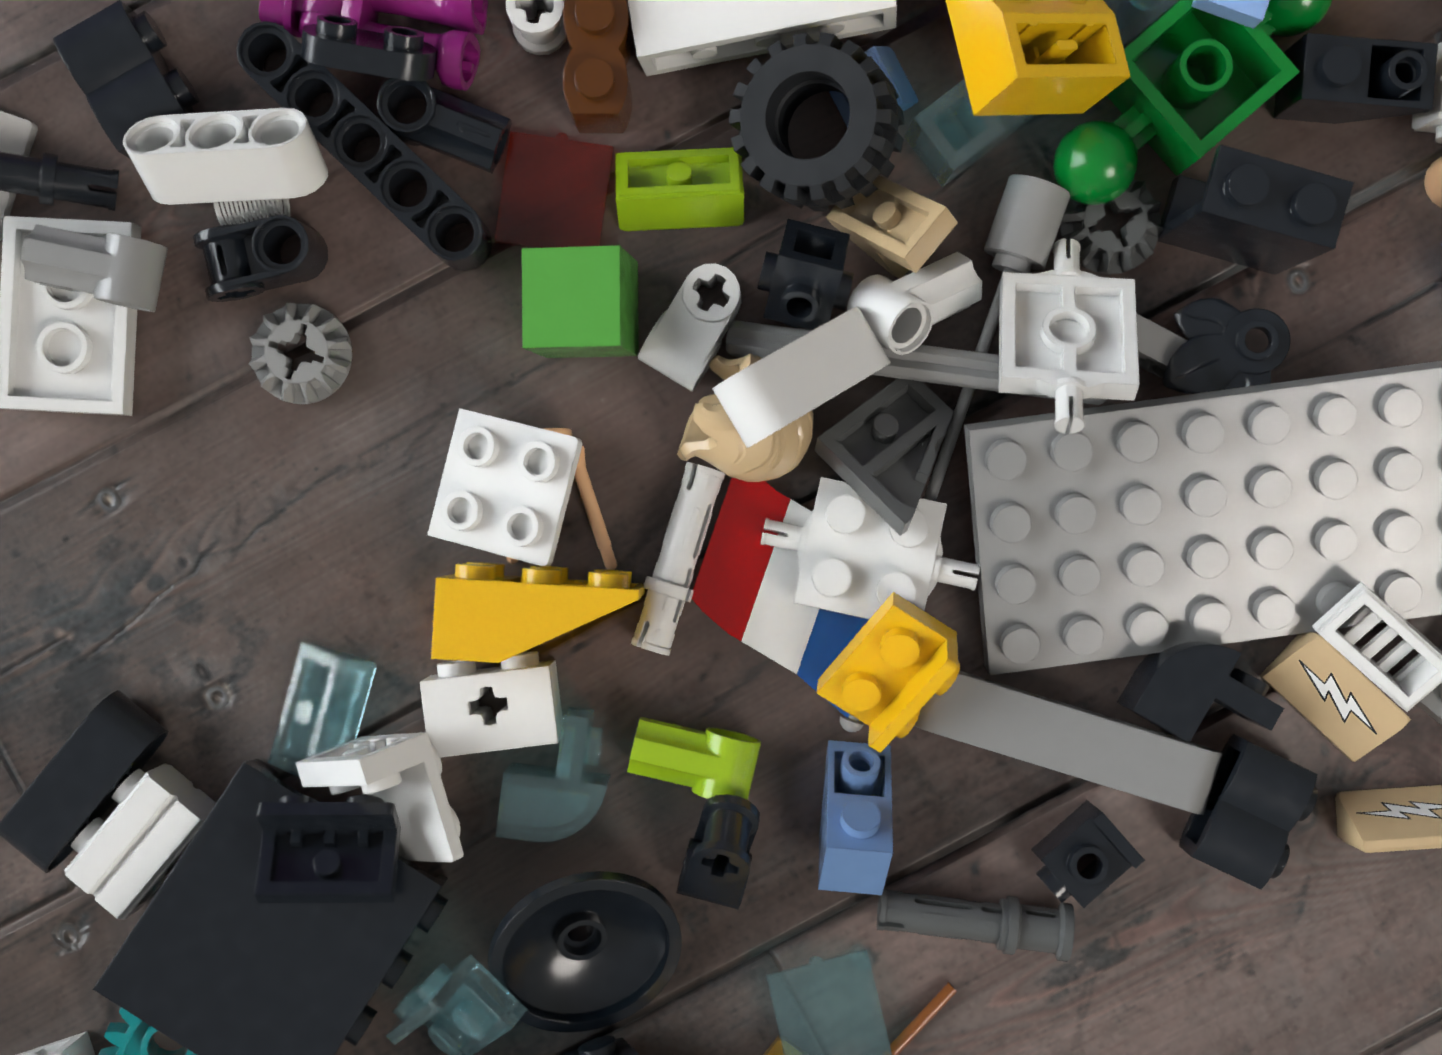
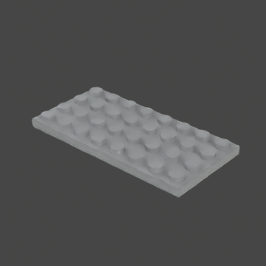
[964,361,1442,675]

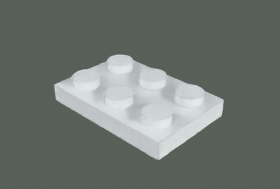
[0,216,141,416]

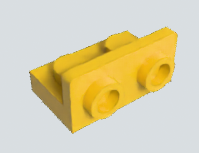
[817,592,960,753]

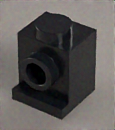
[1031,800,1145,908]

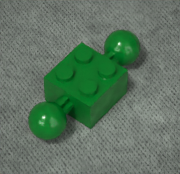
[1053,0,1332,205]

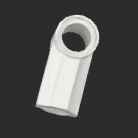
[847,252,982,355]

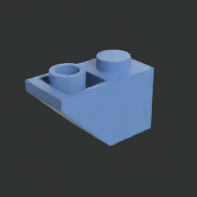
[818,740,893,895]

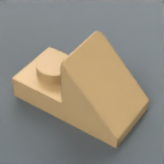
[826,175,958,278]

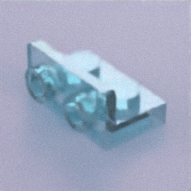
[386,954,528,1055]

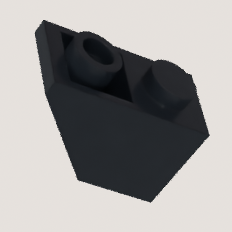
[1273,33,1438,124]

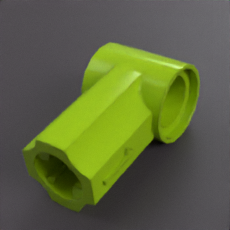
[627,717,761,800]

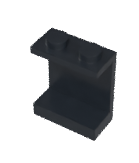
[1158,144,1354,275]

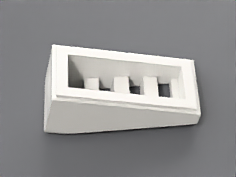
[1312,582,1442,712]

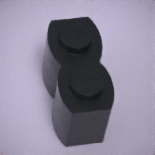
[53,0,200,159]
[1179,734,1318,890]

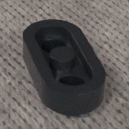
[301,14,436,81]

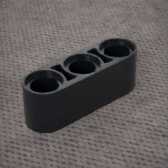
[0,690,169,873]

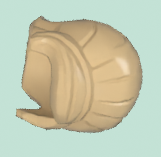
[677,353,813,482]

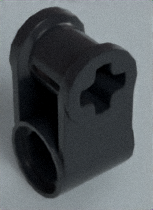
[193,215,328,302]
[676,794,760,910]

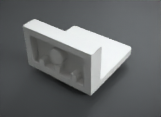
[427,408,582,566]
[296,732,464,863]

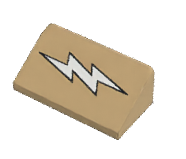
[1259,632,1411,762]
[1335,785,1442,853]

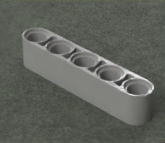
[914,671,1222,815]

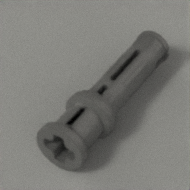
[876,889,1075,962]

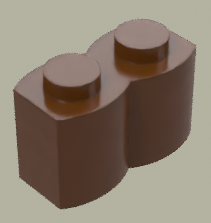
[563,0,632,134]

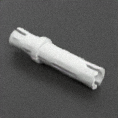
[631,462,725,656]

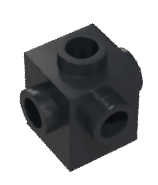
[757,219,854,330]

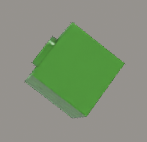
[522,245,639,358]

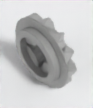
[249,303,352,404]

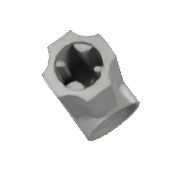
[20,224,168,312]

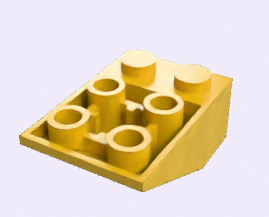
[946,0,1131,116]
[431,562,645,663]

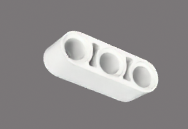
[123,108,328,205]
[712,306,891,448]

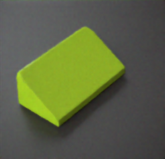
[615,147,744,231]

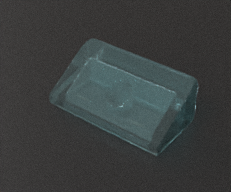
[268,642,376,777]

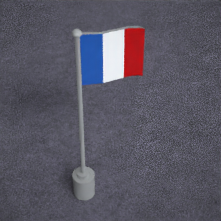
[692,174,1070,732]

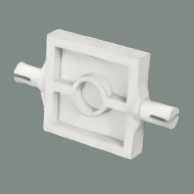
[999,238,1140,434]
[761,477,980,620]

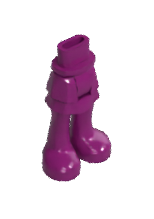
[258,0,488,91]

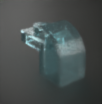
[495,707,611,842]

